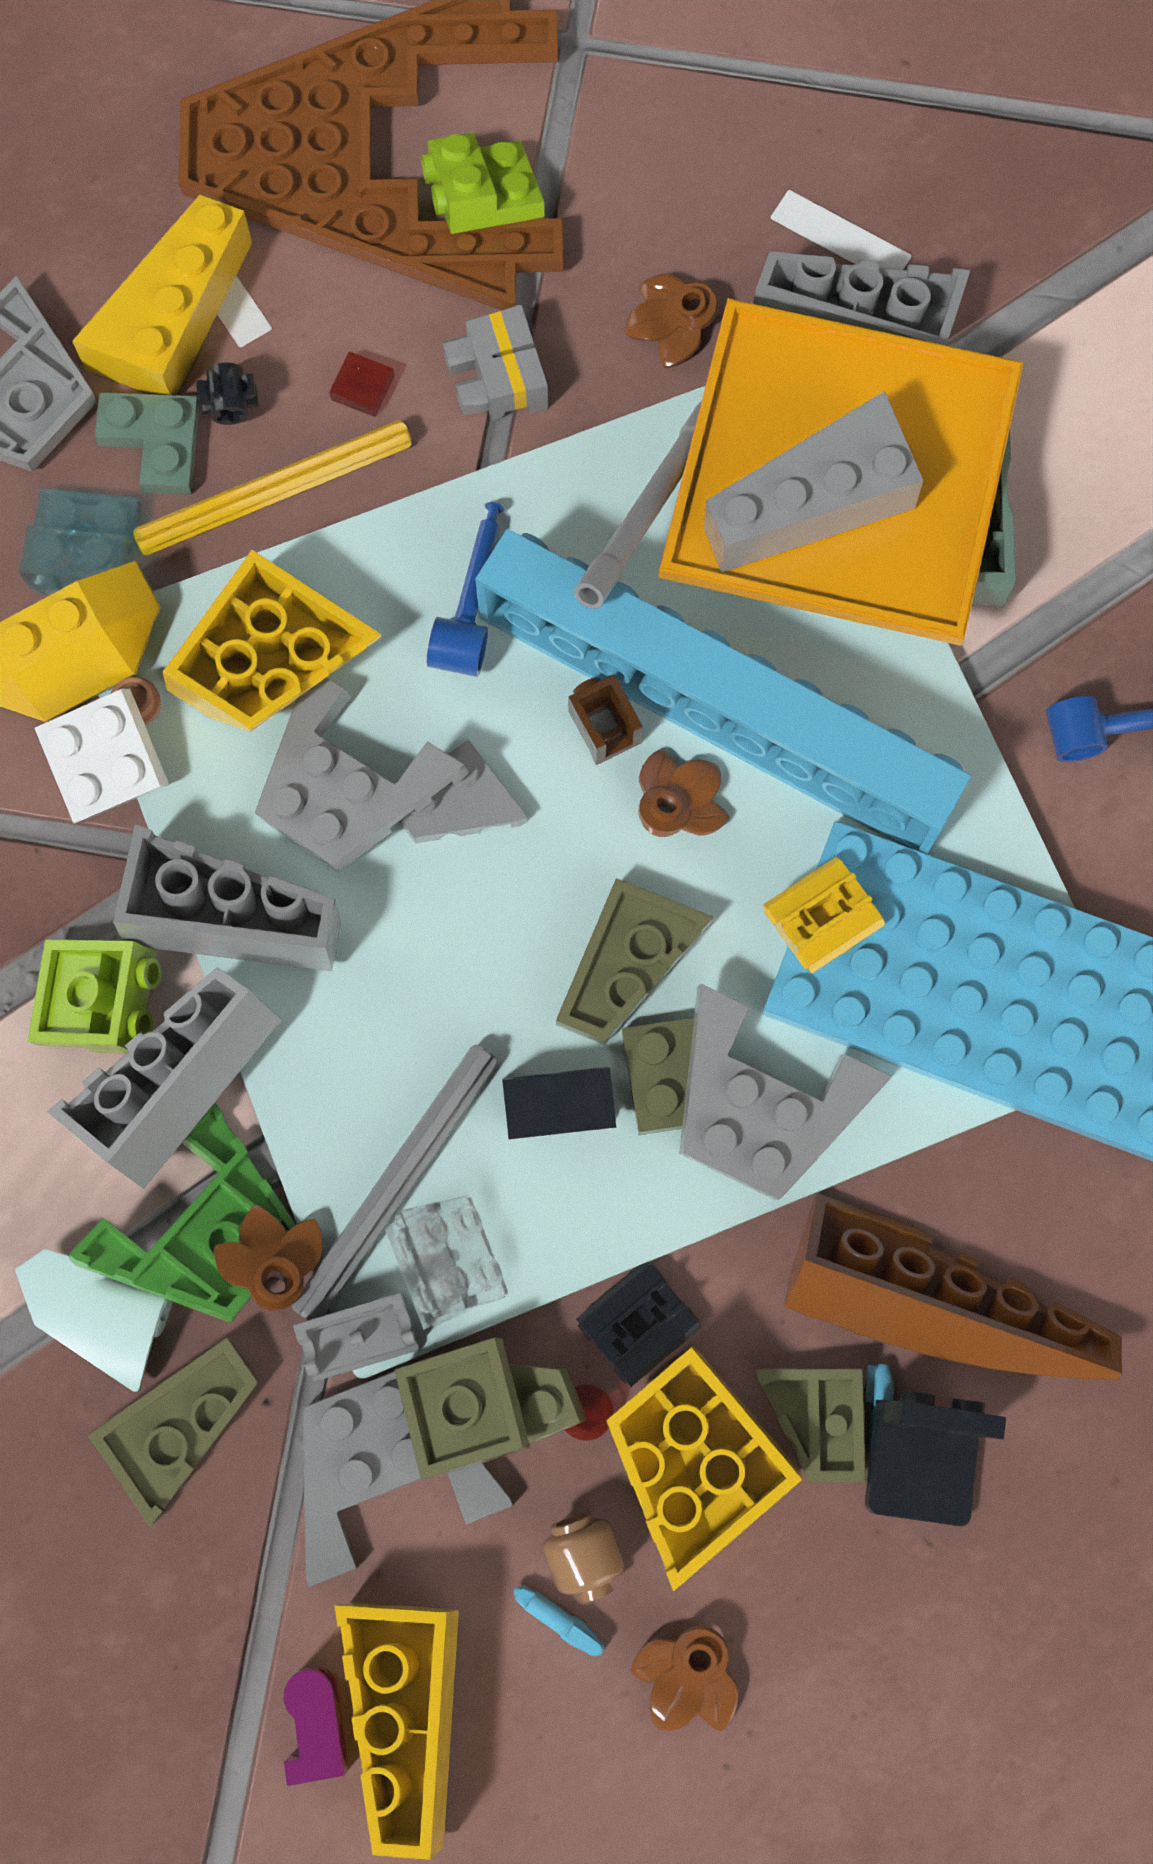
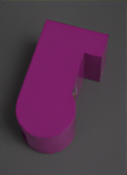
[283,1666,349,1786]

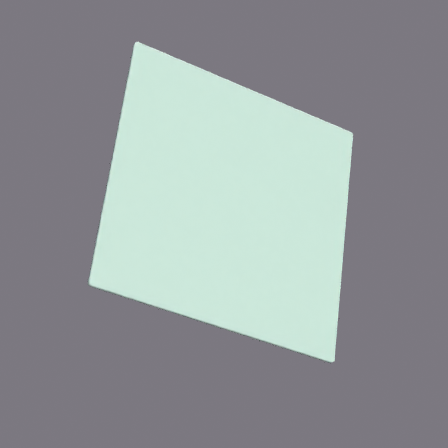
[98,386,1075,1379]

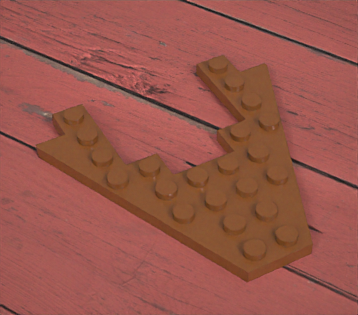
[178,0,563,311]

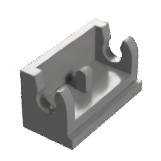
[293,1293,420,1382]

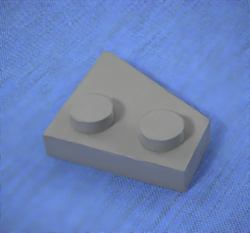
[399,739,527,843]

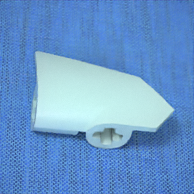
[15,1249,173,1392]

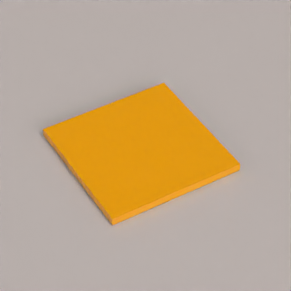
[658,298,1024,646]

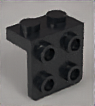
[865,1390,1006,1527]

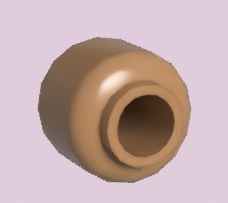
[543,1511,624,1602]

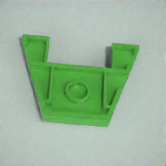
[69,1103,295,1323]

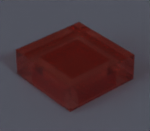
[329,351,395,417]

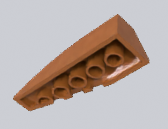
[784,1193,1122,1381]

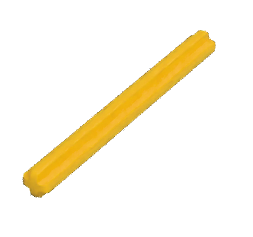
[133,420,412,555]

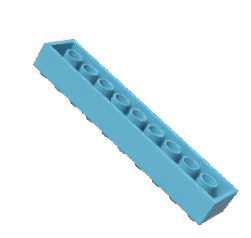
[475,528,972,855]

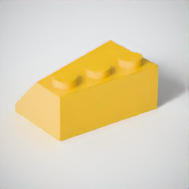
[163,550,382,732]
[606,1344,803,1592]

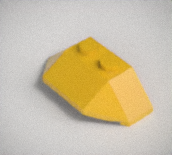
[0,561,161,722]

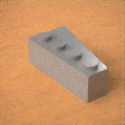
[753,251,970,346]

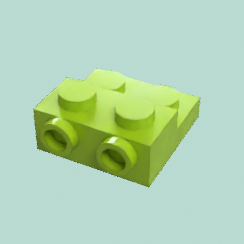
[421,132,545,234]
[27,940,162,1054]

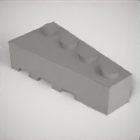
[704,391,923,573]
[113,824,341,971]
[47,967,282,1189]

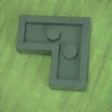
[95,392,200,495]

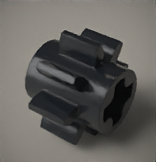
[196,362,259,425]

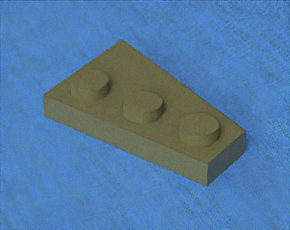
[88,1336,259,1527]

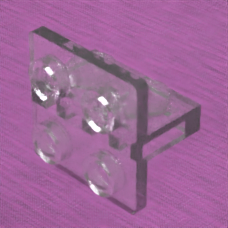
[385,1195,508,1330]

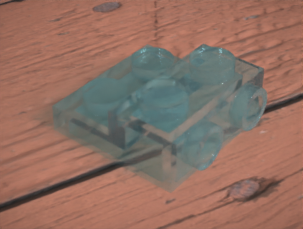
[19,488,142,595]

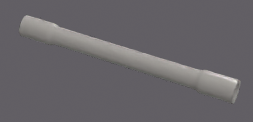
[574,402,701,609]

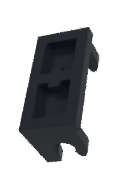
[502,1067,617,1140]

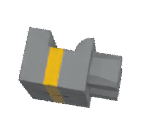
[443,305,548,422]

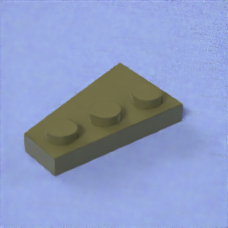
[556,878,713,1045]

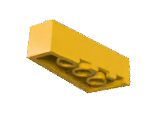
[72,195,252,395]
[334,1602,459,1860]

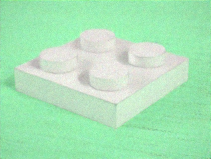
[35,688,169,824]

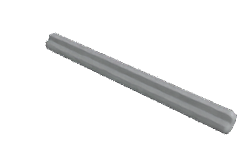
[292,1044,498,1321]

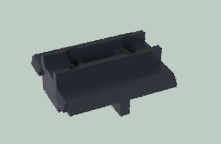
[576,1262,702,1387]

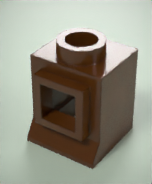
[568,674,643,765]

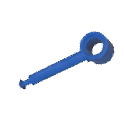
[426,501,504,677]
[1046,696,1153,762]

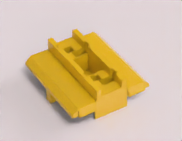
[762,857,886,974]

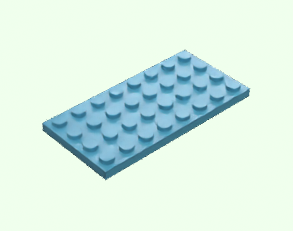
[762,821,1153,1162]

